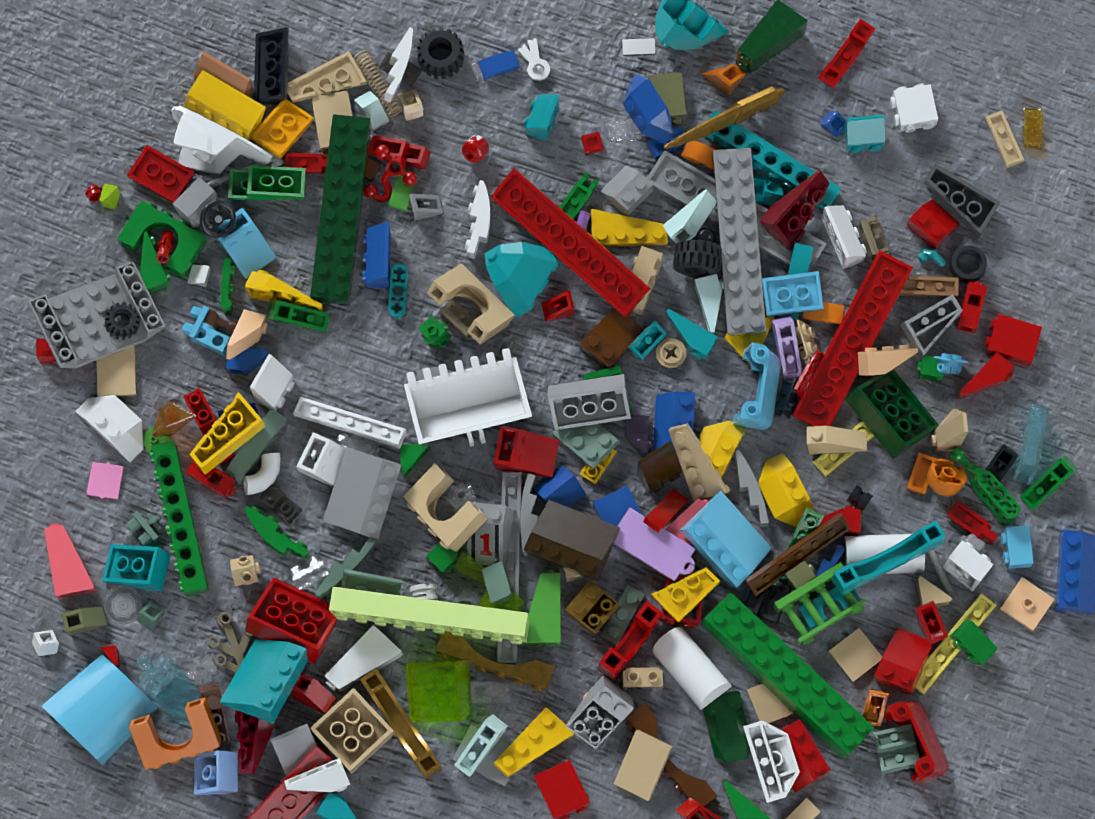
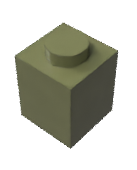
[784,561,816,591]

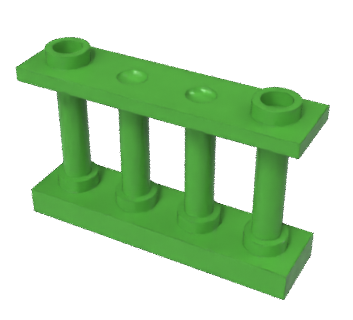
[773,562,866,646]

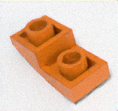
[681,140,717,171]
[802,302,846,325]

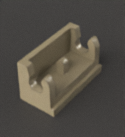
[858,216,891,260]
[439,299,474,341]

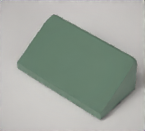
[481,562,511,604]

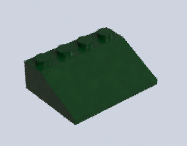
[845,369,939,459]

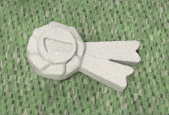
[518,38,550,82]

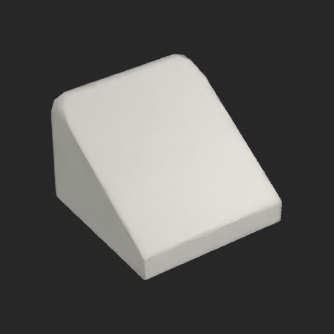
[188,265,211,287]

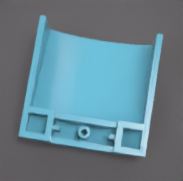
[42,655,158,765]

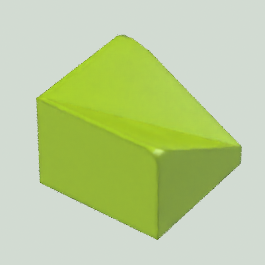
[99,184,121,209]

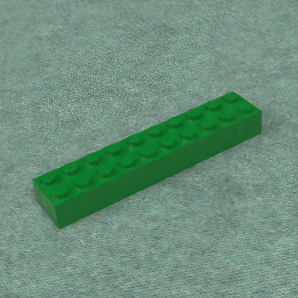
[701,592,875,760]

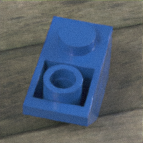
[226,347,269,375]

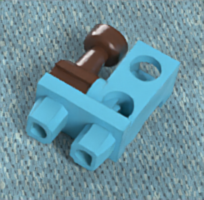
[182,306,237,357]

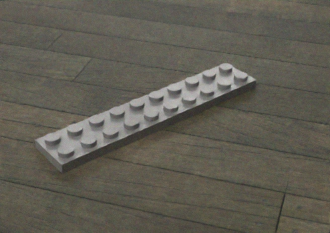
[713,148,766,335]
[647,150,827,272]

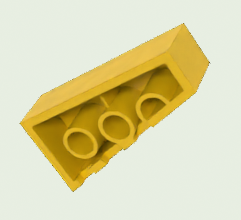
[190,392,265,475]

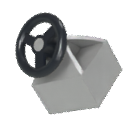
[173,178,236,238]

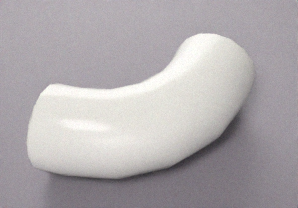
[243,453,281,495]

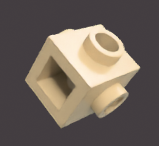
[230,555,261,586]

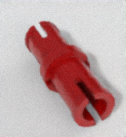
[156,230,174,263]

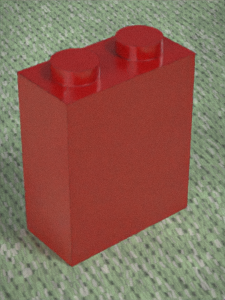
[984,314,1042,367]
[534,759,590,819]

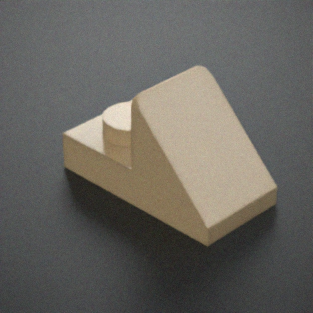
[398,89,424,121]

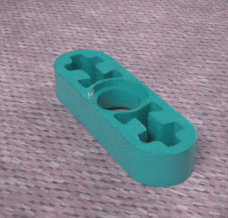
[388,264,408,319]

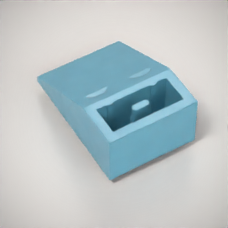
[216,208,277,279]

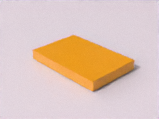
[250,99,314,159]

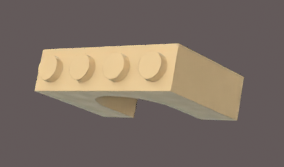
[427,263,515,345]
[403,464,488,552]

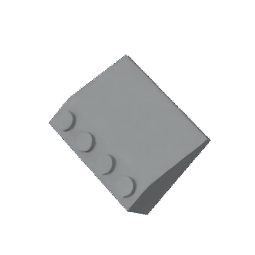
[323,447,402,539]

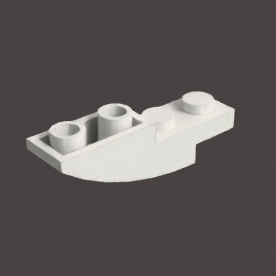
[465,180,491,259]

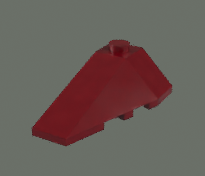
[759,170,830,250]
[235,710,278,774]

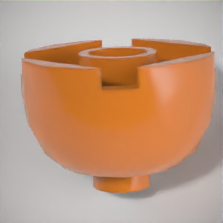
[927,459,967,496]

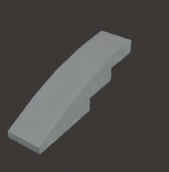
[734,450,769,528]
[520,473,538,556]

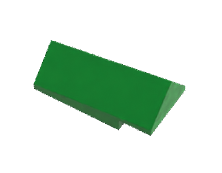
[228,165,306,200]

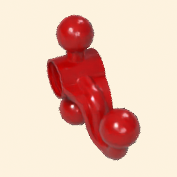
[364,145,417,202]

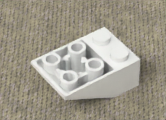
[296,432,346,487]

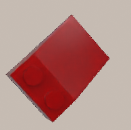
[874,628,934,696]

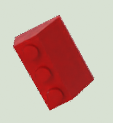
[782,719,831,793]

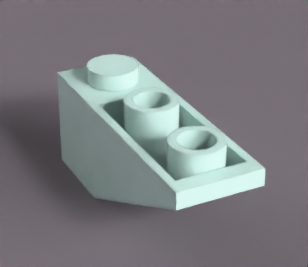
[663,189,717,243]

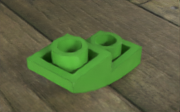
[388,174,417,212]

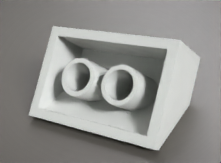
[821,205,867,269]

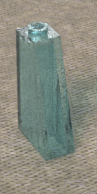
[1012,404,1049,486]

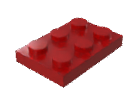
[127,145,195,203]

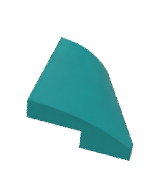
[753,174,783,206]

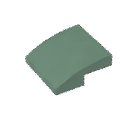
[873,724,920,774]

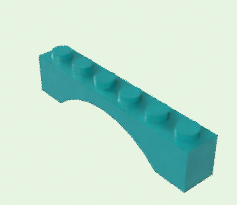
[832,520,946,596]

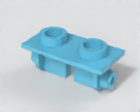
[934,353,969,374]

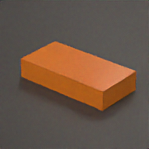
[906,452,937,495]

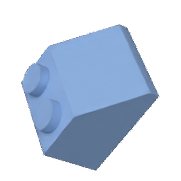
[194,751,238,795]

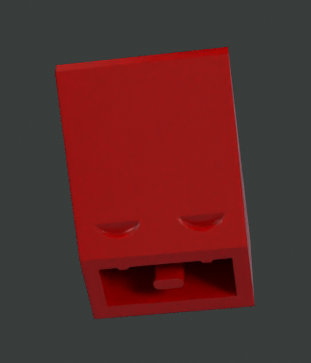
[493,426,559,478]

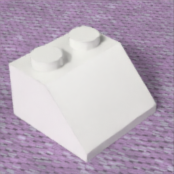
[943,540,994,592]

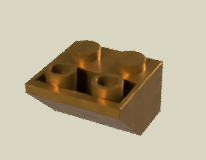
[565,580,620,635]

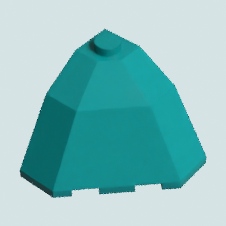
[655,0,728,50]
[484,242,559,318]

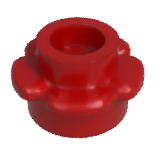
[85,185,103,202]

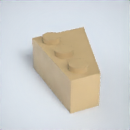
[632,246,663,315]

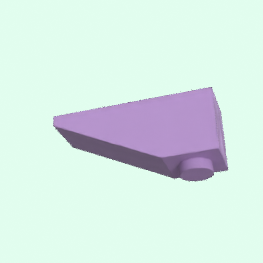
[771,316,802,379]

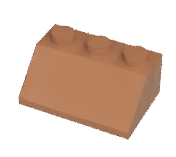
[193,51,254,98]

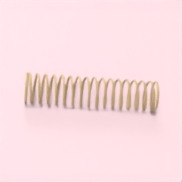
[353,50,402,117]

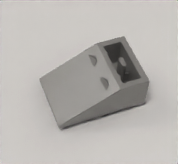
[566,675,634,749]

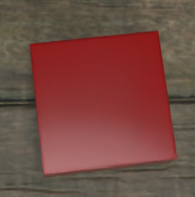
[581,132,604,155]

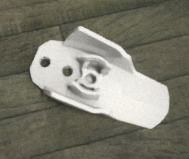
[171,106,272,174]

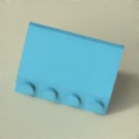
[679,491,772,587]

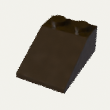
[636,441,682,494]

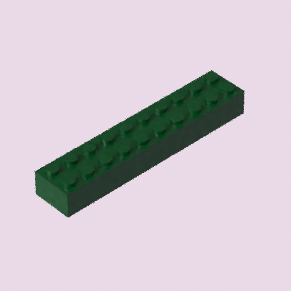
[310,114,372,306]

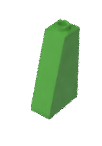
[522,570,561,646]

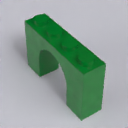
[117,201,208,279]

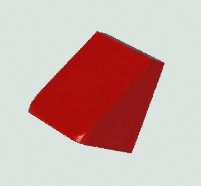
[101,645,121,668]

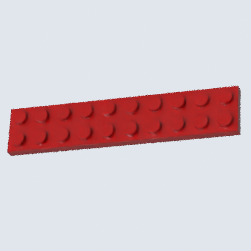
[491,168,651,317]
[792,250,913,427]

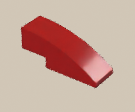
[368,135,431,170]

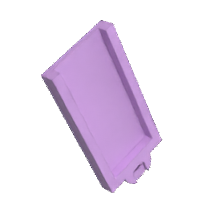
[614,508,695,582]

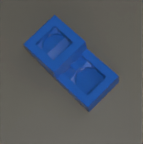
[478,50,520,80]
[646,126,686,160]
[815,545,845,578]

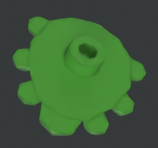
[143,426,172,452]

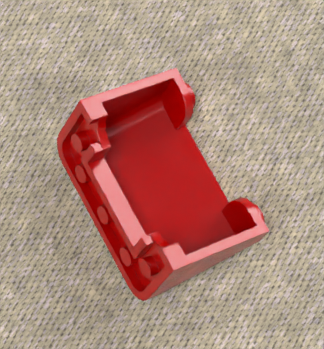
[884,701,948,786]

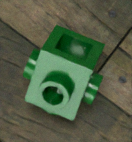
[418,316,452,349]

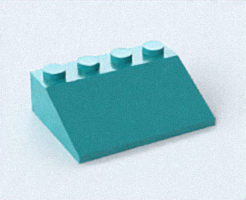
[220,639,308,724]

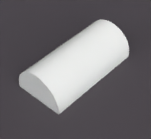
[844,534,925,574]
[653,627,732,710]

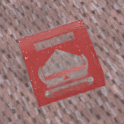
[470,59,484,83]

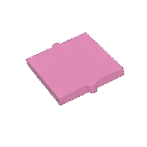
[87,462,124,500]

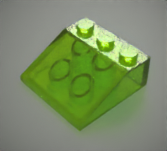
[405,659,473,722]

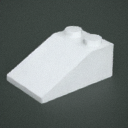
[250,354,295,411]

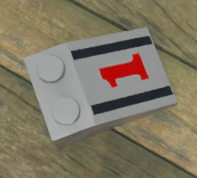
[467,502,514,567]

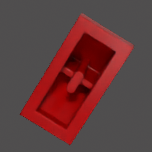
[541,290,574,322]
[915,601,948,644]

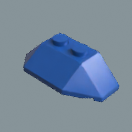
[623,74,676,144]

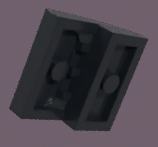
[742,572,792,624]

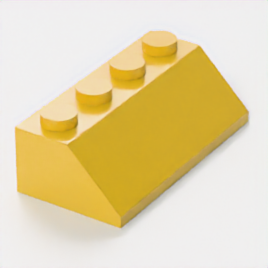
[183,70,266,141]

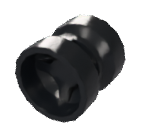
[846,485,873,512]

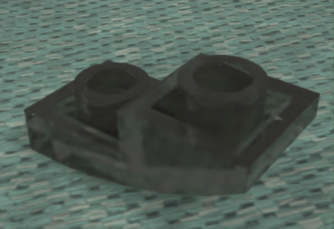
[378,52,422,86]
[259,485,302,525]

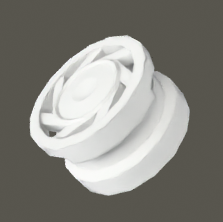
[410,583,438,601]

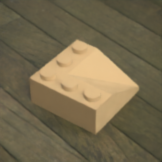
[310,688,395,775]

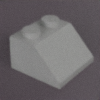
[600,166,653,216]

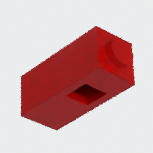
[956,281,987,334]
[186,461,237,500]

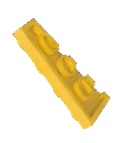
[591,209,668,247]
[493,707,575,778]

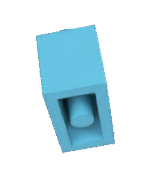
[1001,525,1034,569]

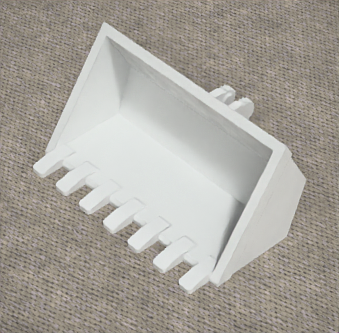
[404,348,532,447]

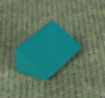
[628,320,667,361]

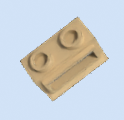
[623,667,663,691]

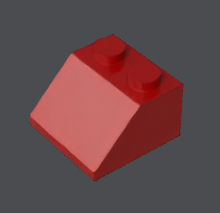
[907,199,960,250]

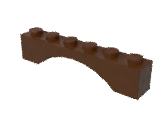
[625,702,717,807]

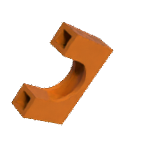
[129,697,222,770]

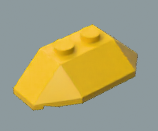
[698,420,746,479]
[758,453,814,528]

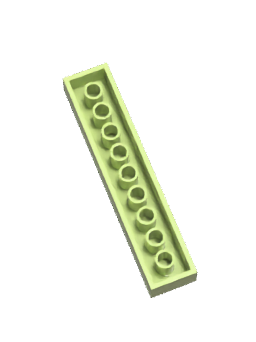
[329,587,530,644]

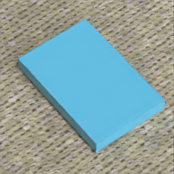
[762,271,824,317]

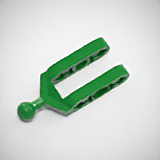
[950,447,1020,526]

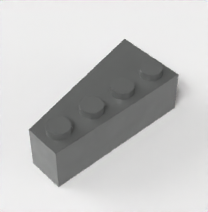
[924,163,1000,238]

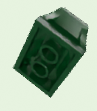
[703,691,751,764]

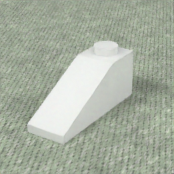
[284,758,350,792]

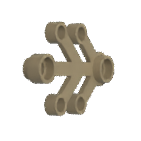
[207,612,254,674]

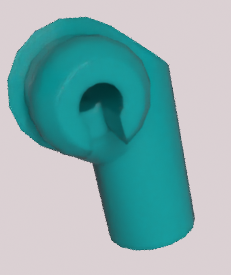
[917,249,947,268]

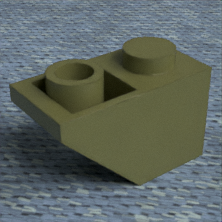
[62,607,107,636]

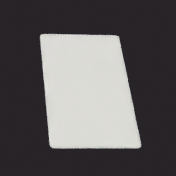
[622,38,655,55]

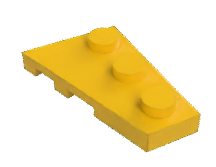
[651,568,720,623]

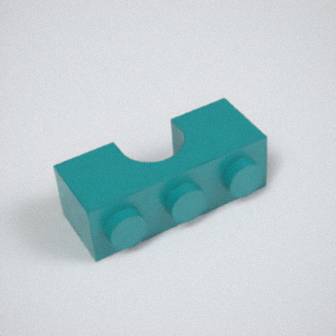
[797,585,861,631]

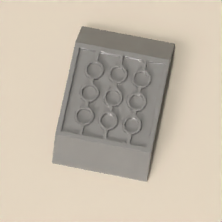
[28,261,165,368]

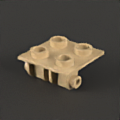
[795,320,820,364]

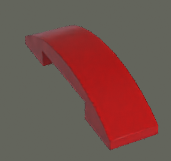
[818,18,876,89]

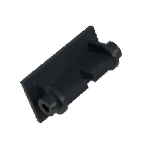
[774,377,800,419]

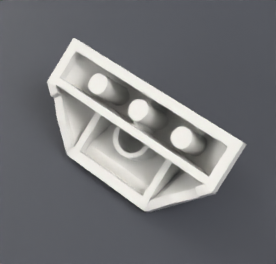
[75,395,144,463]
[743,721,800,803]

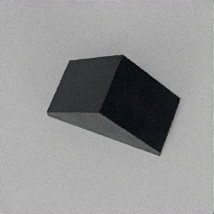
[985,444,1019,482]

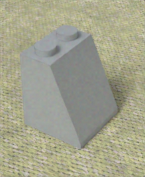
[271,724,317,776]

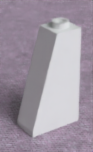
[325,625,403,692]

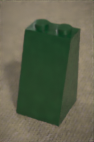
[736,0,808,74]

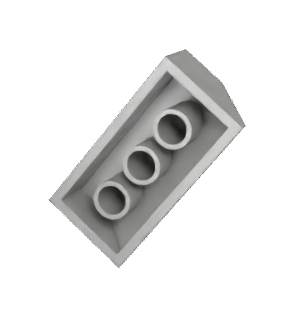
[548,374,631,430]

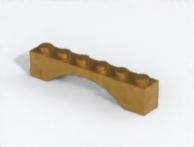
[436,631,555,692]
[360,669,442,780]

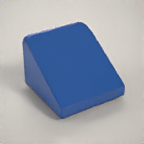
[820,111,846,137]

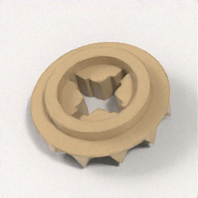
[656,338,686,369]

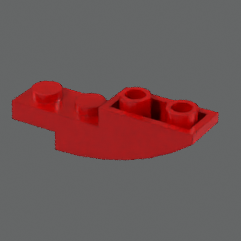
[183,388,235,465]

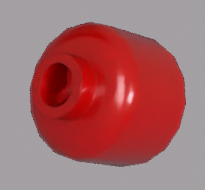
[462,135,489,163]

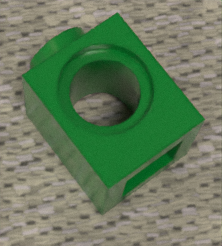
[916,356,944,383]

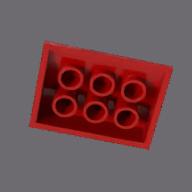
[245,577,338,664]

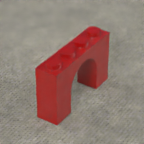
[598,601,663,682]

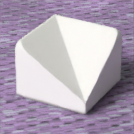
[32,630,59,656]

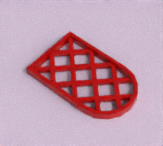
[794,351,824,399]

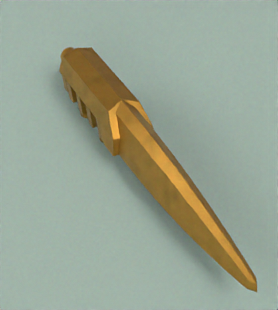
[663,86,785,149]

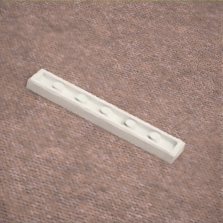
[293,397,407,449]

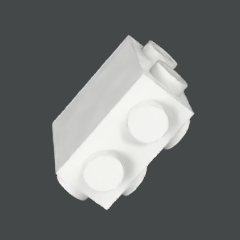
[890,83,938,133]

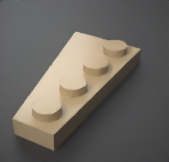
[287,51,367,103]
[668,423,730,501]

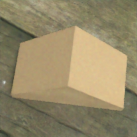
[916,576,952,607]

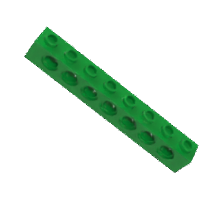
[149,440,209,597]

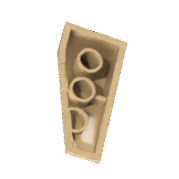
[931,409,968,452]

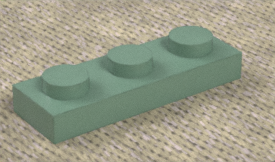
[600,585,645,646]

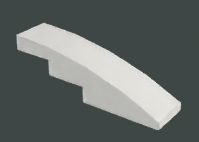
[384,27,413,103]

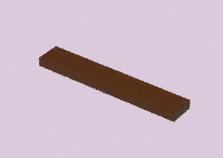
[745,513,851,596]

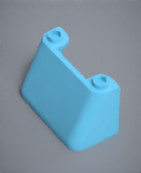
[733,343,781,430]

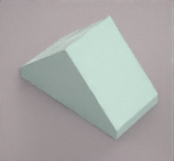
[354,91,389,131]

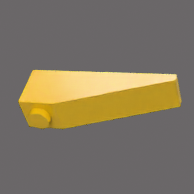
[245,270,323,312]

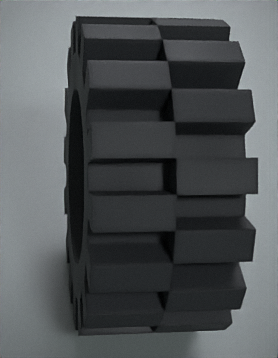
[104,302,140,340]

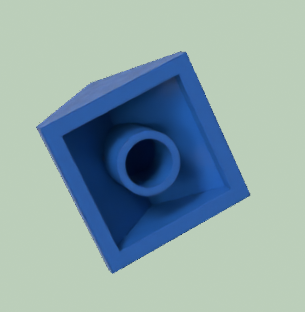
[532,465,587,508]

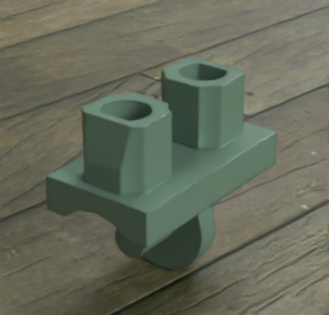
[127,511,162,546]

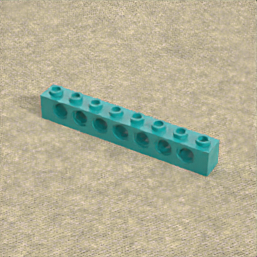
[705,109,842,211]

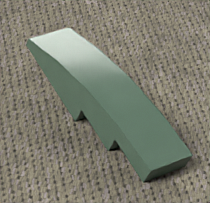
[224,408,287,484]
[315,537,377,599]

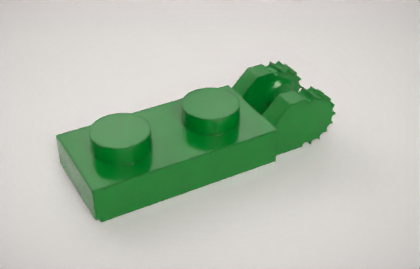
[560,172,600,220]

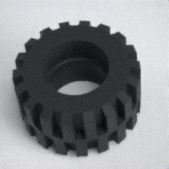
[417,28,464,79]
[673,240,722,278]

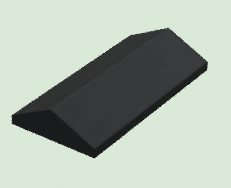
[254,27,289,105]

